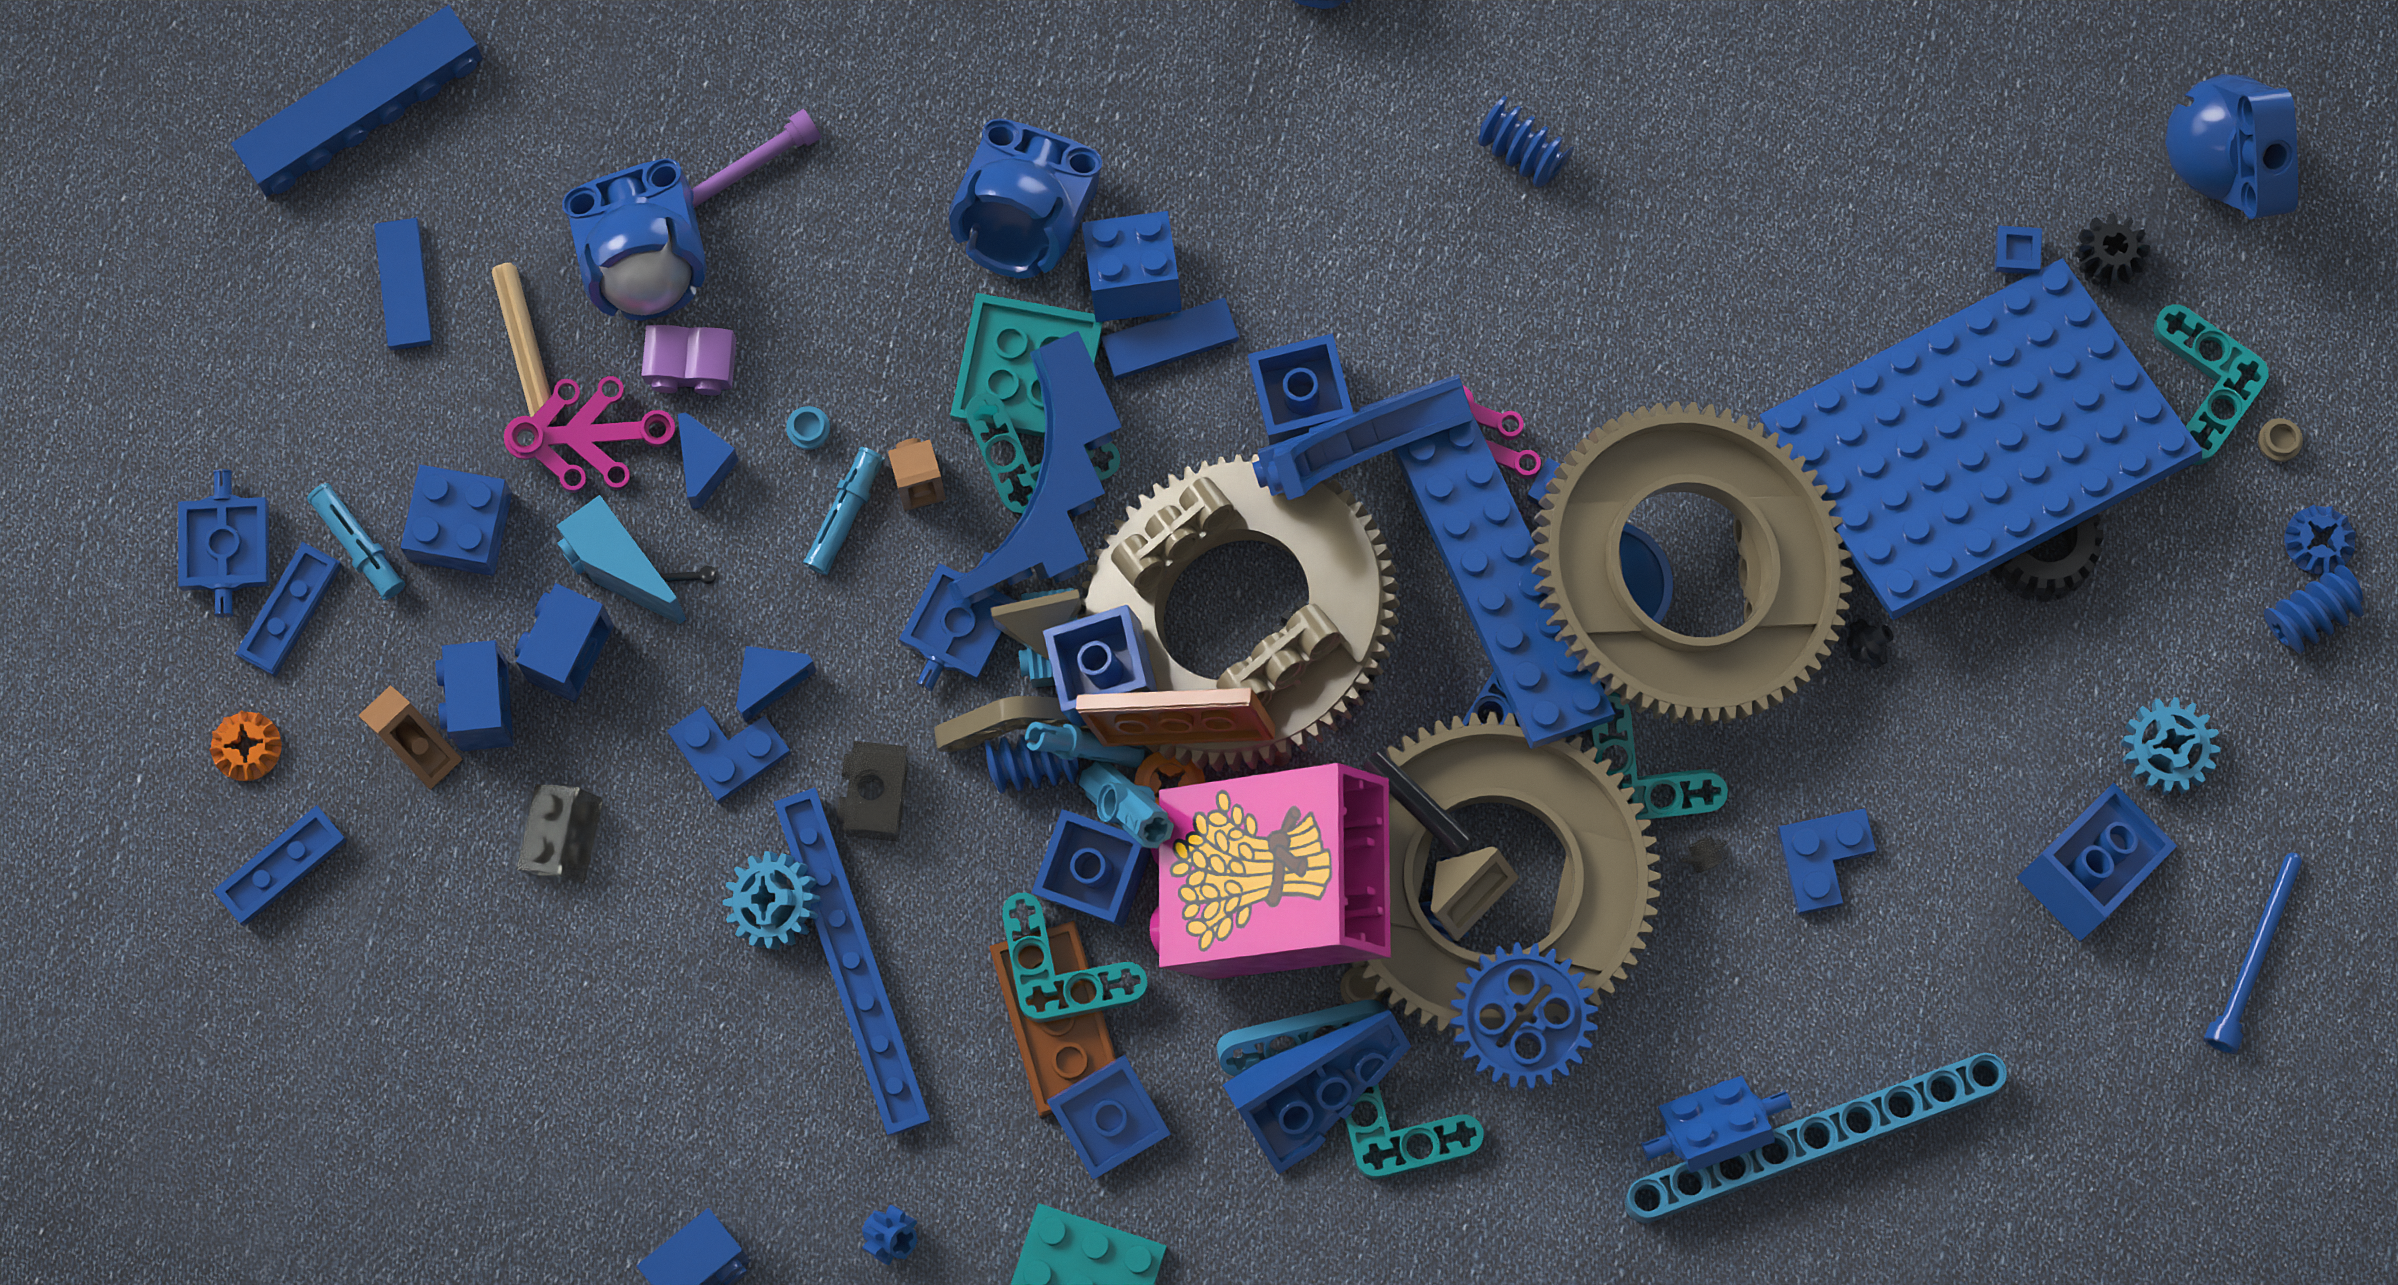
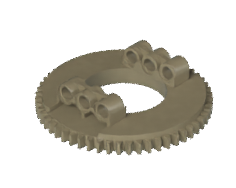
[1531,401,1853,726]
[1077,454,1400,771]
[1351,712,1661,1044]

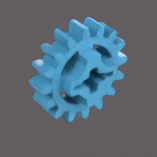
[2121,697,2221,796]
[723,851,821,950]

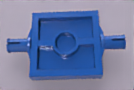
[178,469,269,618]
[899,552,1018,691]
[1641,1075,1792,1173]

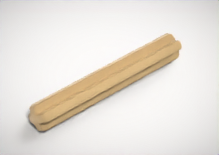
[492,262,557,424]

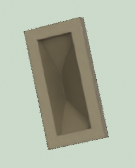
[991,589,1081,659]
[1431,846,1519,941]

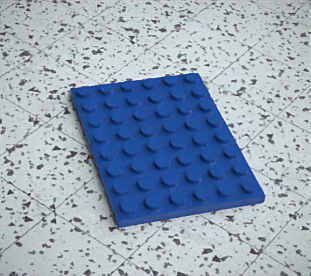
[1759,258,2202,620]

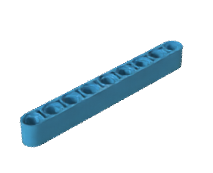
[1625,1053,2007,1224]

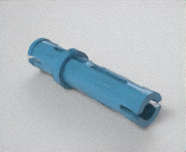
[802,447,885,576]
[307,483,405,600]
[1025,722,1144,768]

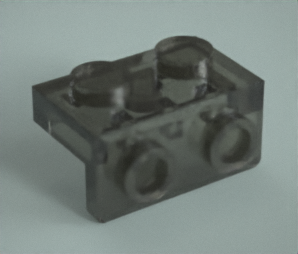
[516,784,603,883]

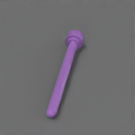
[692,109,822,208]

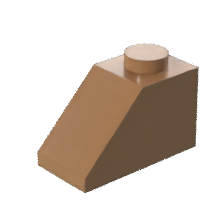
[888,438,946,511]
[358,685,462,790]

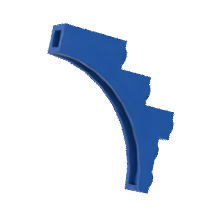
[947,331,1122,604]
[1252,374,1474,501]

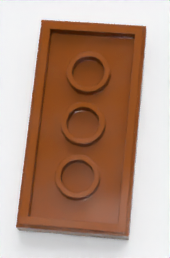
[1076,688,1275,747]
[989,921,1116,1118]

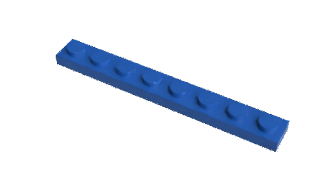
[774,787,931,1137]

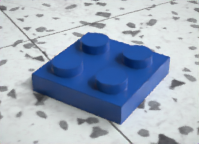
[1047,1055,1171,1180]

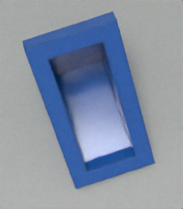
[678,413,739,509]
[736,646,817,723]

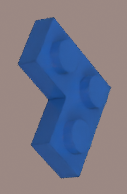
[667,706,791,804]
[1777,808,1876,915]

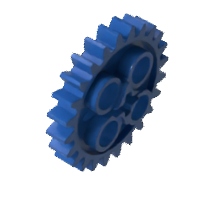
[1449,942,1598,1092]

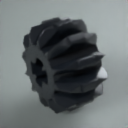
[2074,213,2151,289]

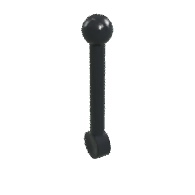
[659,565,717,584]

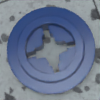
[2284,504,2356,574]

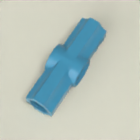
[1079,761,1174,848]

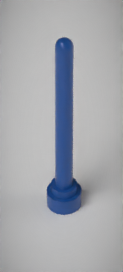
[2203,852,2302,1054]

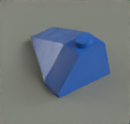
[1223,1009,1411,1174]

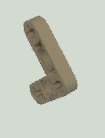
[934,696,1090,752]

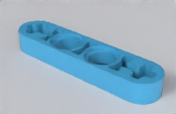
[1216,999,1386,1076]

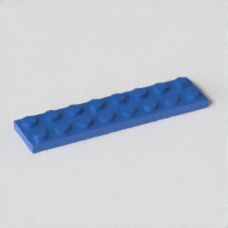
[1391,413,1615,749]

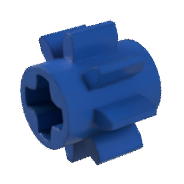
[862,1205,918,1265]

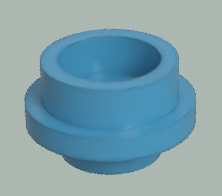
[786,406,830,450]

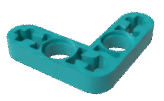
[2153,304,2269,465]
[965,393,1121,513]
[1590,692,1728,820]
[1002,893,1148,1022]
[1344,1084,1484,1180]

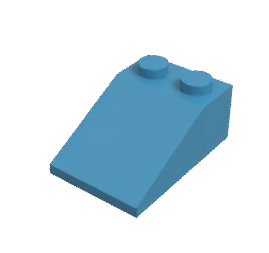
[557,495,686,624]

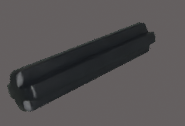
[1364,749,1472,856]

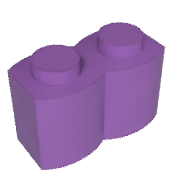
[641,325,736,396]

